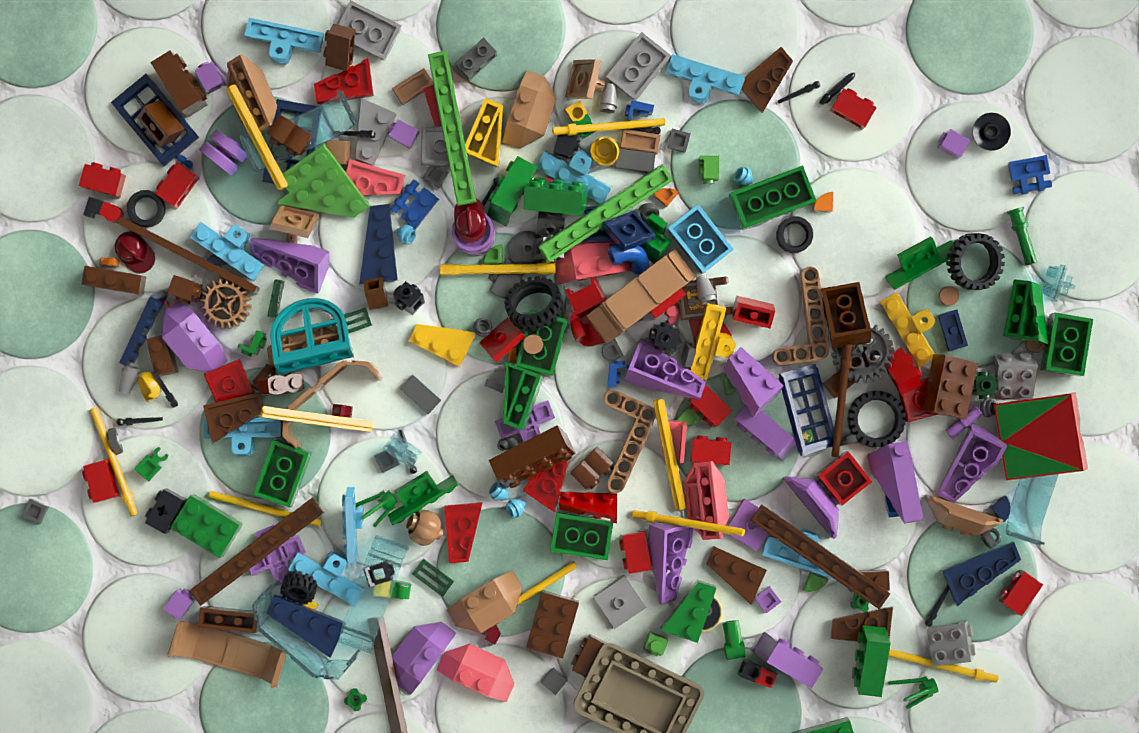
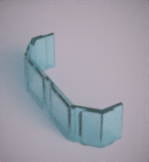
[240,90,358,171]
[1006,474,1059,546]
[338,535,409,654]
[252,580,360,680]

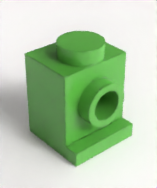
[699,155,719,184]
[643,631,668,656]

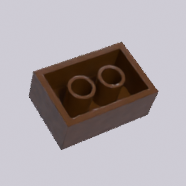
[150,50,208,117]
[821,282,871,349]
[922,354,978,419]
[526,590,579,659]

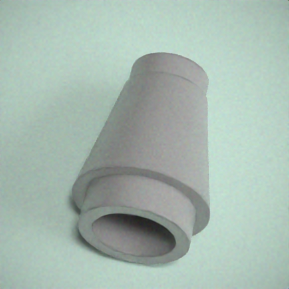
[598,83,617,113]
[696,275,717,305]
[119,365,140,394]

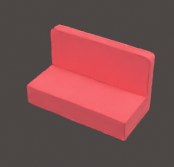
[664,420,687,463]

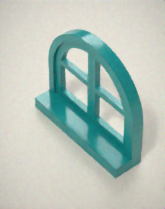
[270,298,354,375]

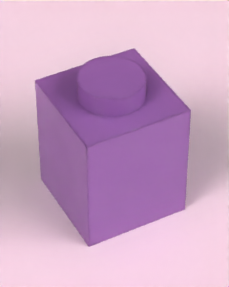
[195,62,226,94]
[388,119,420,149]
[938,129,971,159]
[163,588,195,620]

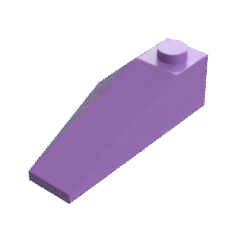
[250,238,329,294]
[624,339,706,400]
[937,423,1007,503]
[867,441,923,524]
[648,522,693,604]

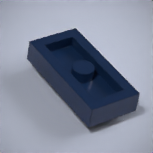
[938,309,968,352]

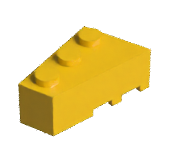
[465,98,504,169]

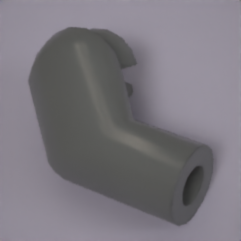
[497,437,521,451]

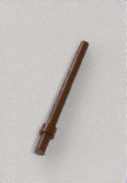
[831,343,852,457]

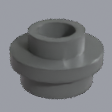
[473,318,492,337]
[980,399,996,417]

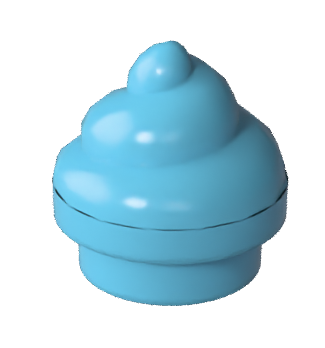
[733,167,753,186]
[396,225,416,244]
[489,482,509,501]
[505,499,526,518]

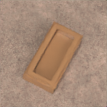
[392,68,434,105]
[620,129,661,155]

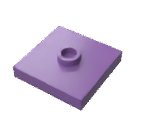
[728,499,769,551]

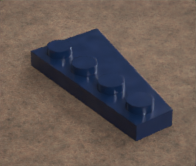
[359,204,398,284]
[119,290,169,366]
[942,541,1021,607]
[266,594,346,658]

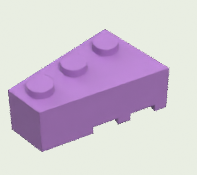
[723,347,784,418]
[735,405,796,461]
[753,632,824,688]

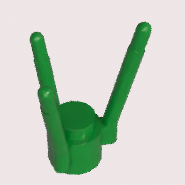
[356,490,397,527]
[888,676,939,709]

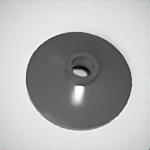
[508,231,543,264]

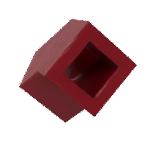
[332,404,353,418]
[485,624,501,645]

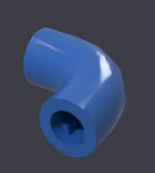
[607,244,650,274]

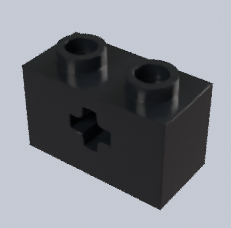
[145,488,187,534]

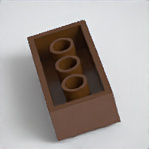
[489,425,576,488]

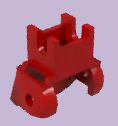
[565,276,623,347]

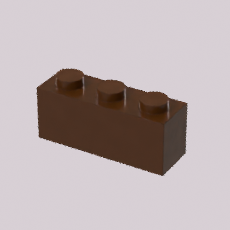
[81,266,146,295]
[198,606,262,633]

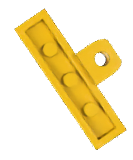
[880,292,936,367]
[689,303,736,380]

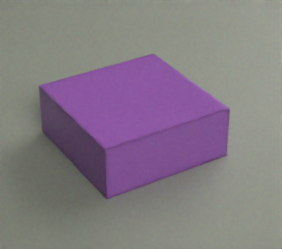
[755,586,781,613]

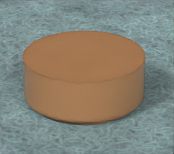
[939,286,959,305]
[523,335,543,354]
[1025,341,1045,353]

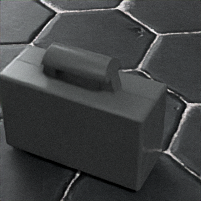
[488,258,524,300]

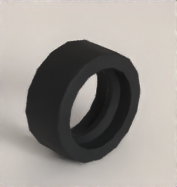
[127,190,166,227]
[776,216,813,253]

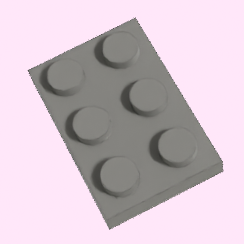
[338,0,402,61]
[606,32,672,101]

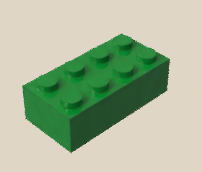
[729,165,817,230]

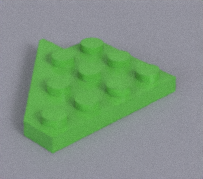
[277,144,371,218]

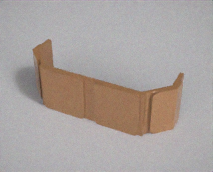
[586,249,697,345]
[282,360,383,448]
[168,620,288,688]

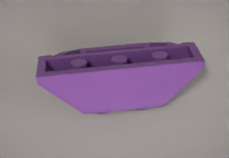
[162,301,228,372]
[783,476,839,539]
[392,622,456,695]

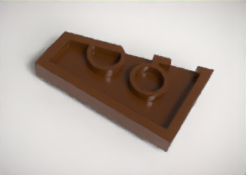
[741,47,793,113]
[203,393,263,444]
[706,546,767,605]
[830,606,893,642]

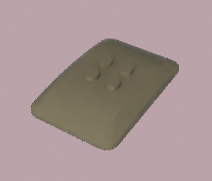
[573,642,704,733]

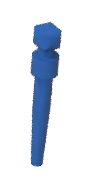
[156,143,193,169]

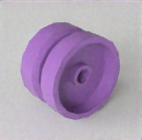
[199,129,250,176]
[452,214,496,256]

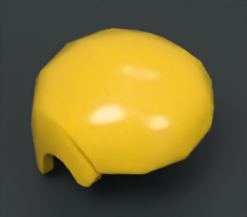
[590,137,619,166]
[137,371,162,402]

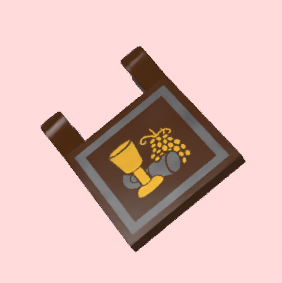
[679,276,733,321]

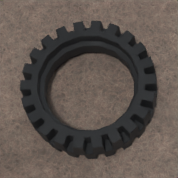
[946,233,1005,290]
[504,276,563,331]
[847,391,906,447]

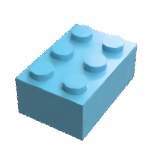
[667,204,734,274]

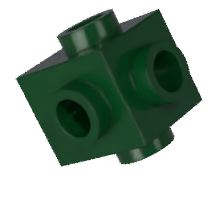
[972,372,999,399]

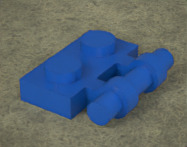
[1008,155,1052,195]
[390,179,440,229]

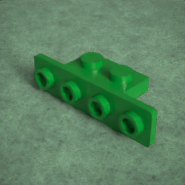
[885,236,954,290]
[388,471,458,525]

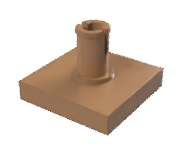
[565,59,605,99]
[271,205,319,243]

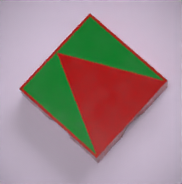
[994,392,1088,481]

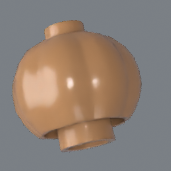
[406,510,443,546]

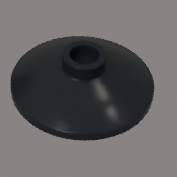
[972,112,1011,151]

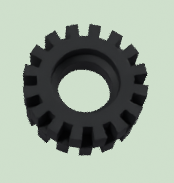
[280,571,318,605]

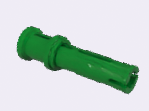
[1007,207,1038,265]

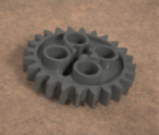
[831,323,895,384]

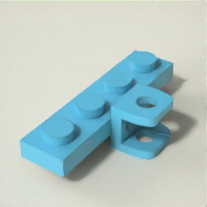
[244,18,324,65]
[666,54,745,104]
[536,150,612,204]
[190,222,265,281]
[204,418,282,456]
[342,487,364,564]
[762,529,834,579]
[288,551,365,606]

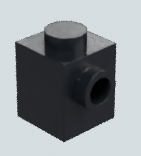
[553,134,580,159]

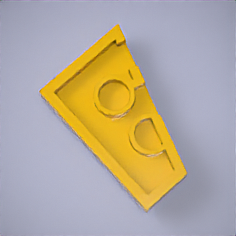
[408,324,476,367]

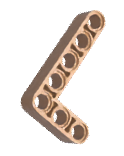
[772,266,829,365]
[604,390,656,493]

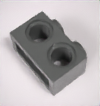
[455,37,497,81]

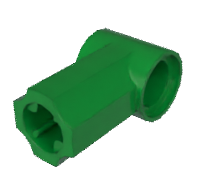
[722,620,746,660]

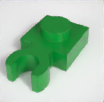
[134,447,169,482]

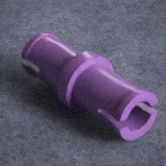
[945,405,983,439]

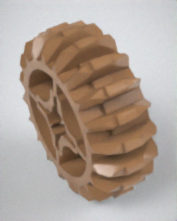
[199,278,252,329]

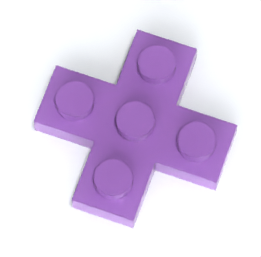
[495,400,555,442]
[250,525,306,586]

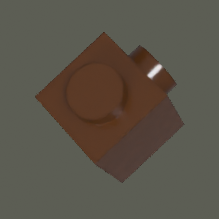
[363,277,388,310]

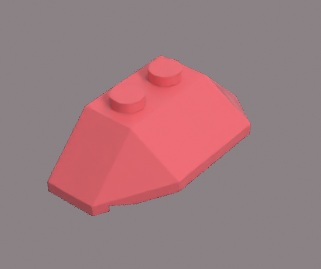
[555,240,631,284]
[684,461,729,540]
[437,644,514,702]

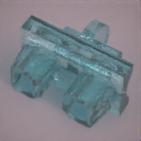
[1042,264,1076,302]
[383,433,423,468]

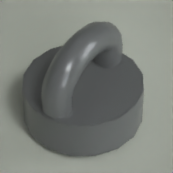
[639,203,659,222]
[980,528,1001,549]

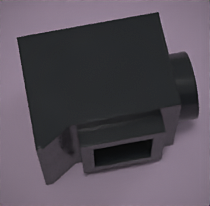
[363,560,395,588]

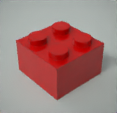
[815,451,872,506]

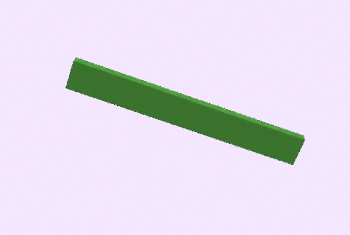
[428,50,477,206]
[537,164,673,263]

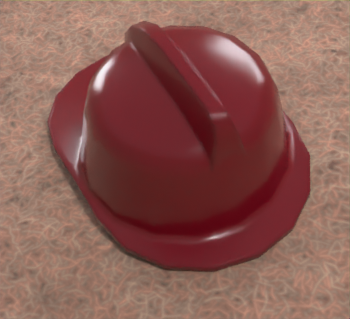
[454,198,486,242]
[115,231,155,273]

